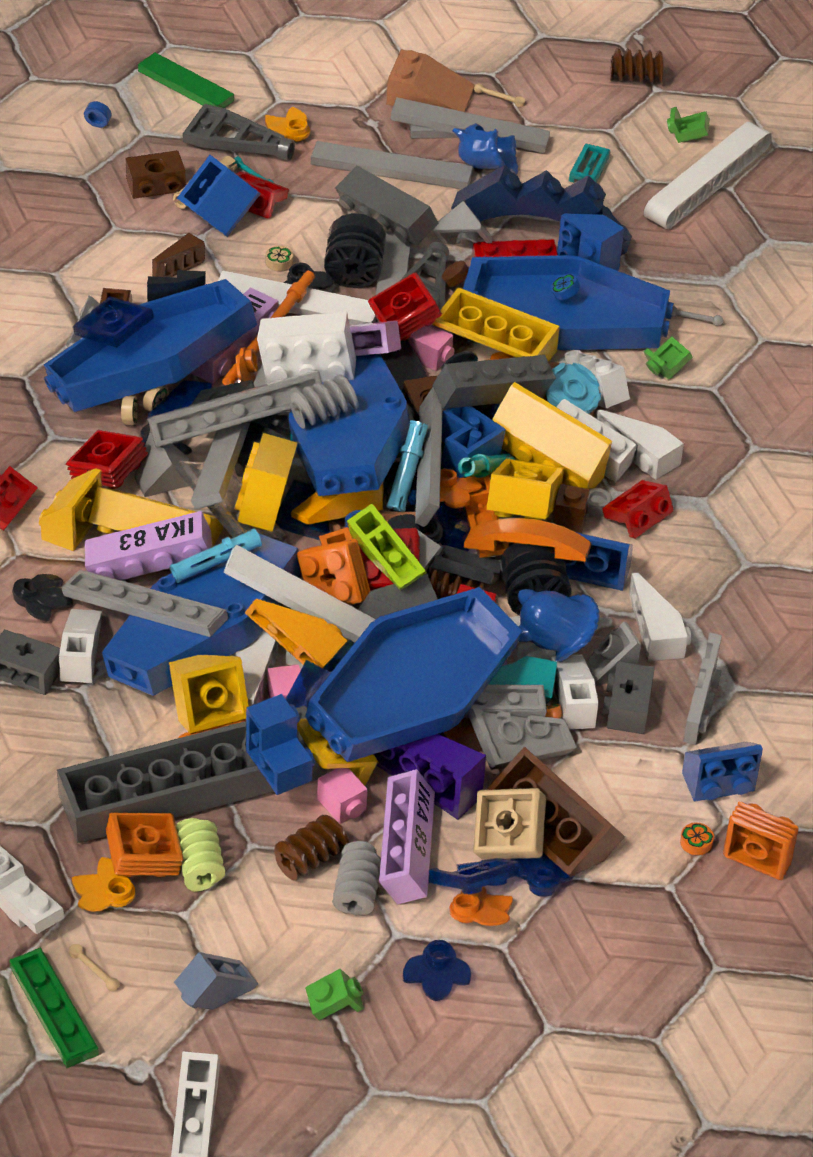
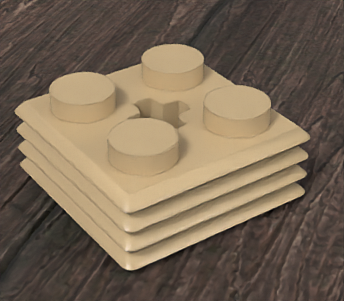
[473,788,546,859]

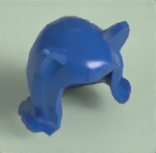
[452,123,518,175]
[518,589,600,662]

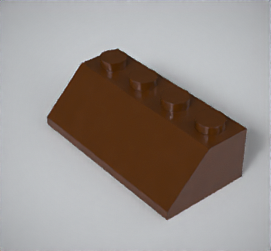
[486,747,625,877]

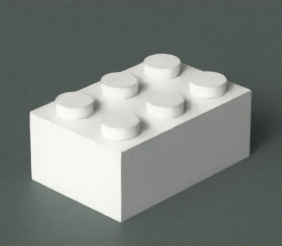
[257,311,356,384]

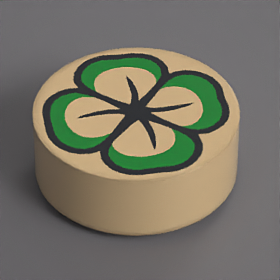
[265,246,293,271]
[143,386,169,414]
[121,396,139,425]

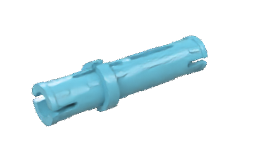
[386,420,429,512]
[170,528,262,583]

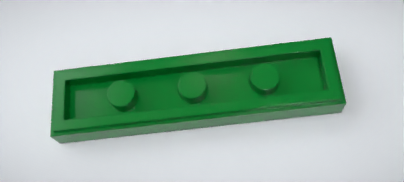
[138,52,234,108]
[9,947,99,1068]

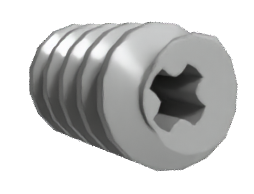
[291,374,358,429]
[332,841,381,915]

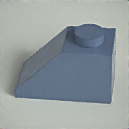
[174,952,258,1010]

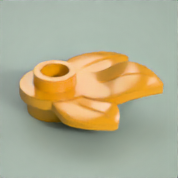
[265,107,310,142]
[72,857,135,912]

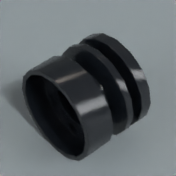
[324,213,386,288]
[500,543,572,616]

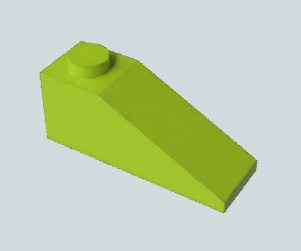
[347,504,426,590]

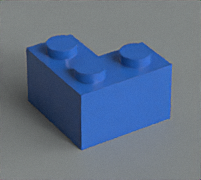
[441,406,506,478]
[246,694,315,795]

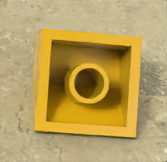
[39,468,102,551]
[169,655,249,733]

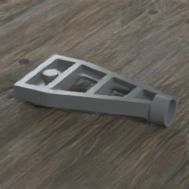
[182,104,295,161]
[400,242,449,327]

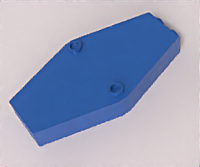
[463,255,674,350]
[44,279,257,412]
[289,354,410,496]
[102,533,302,696]
[305,587,522,762]

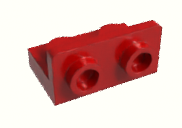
[235,171,289,218]
[0,466,38,531]
[602,480,674,538]

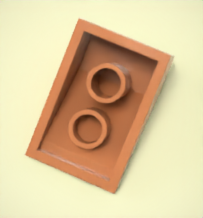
[386,49,475,112]

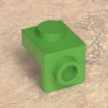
[667,107,710,143]
[643,336,693,380]
[305,969,364,1021]

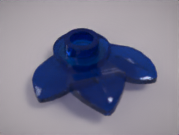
[509,852,575,897]
[402,940,471,1001]

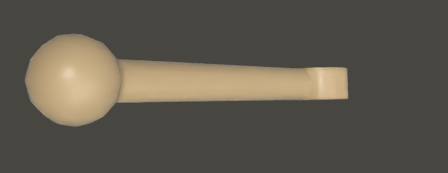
[474,83,525,107]
[69,944,120,991]

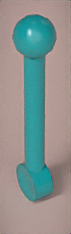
[233,156,274,183]

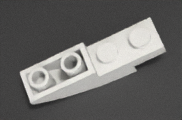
[0,846,65,934]

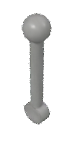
[672,306,723,326]

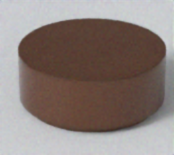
[442,260,469,287]

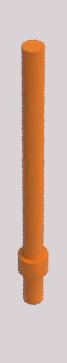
[222,270,315,385]

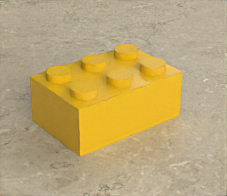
[234,433,298,532]
[487,458,564,521]

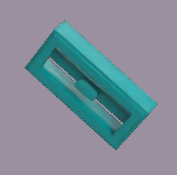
[569,143,610,183]

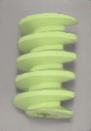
[176,818,225,892]

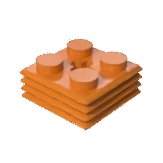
[297,539,370,605]
[723,802,799,880]
[106,813,183,877]

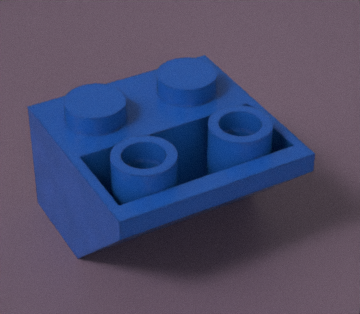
[177,155,261,237]
[557,213,624,271]
[682,741,763,802]

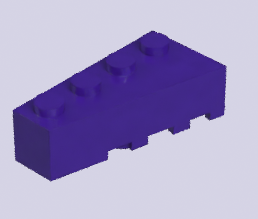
[373,734,486,820]

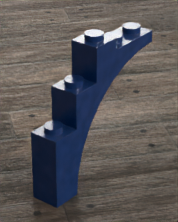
[451,165,632,256]

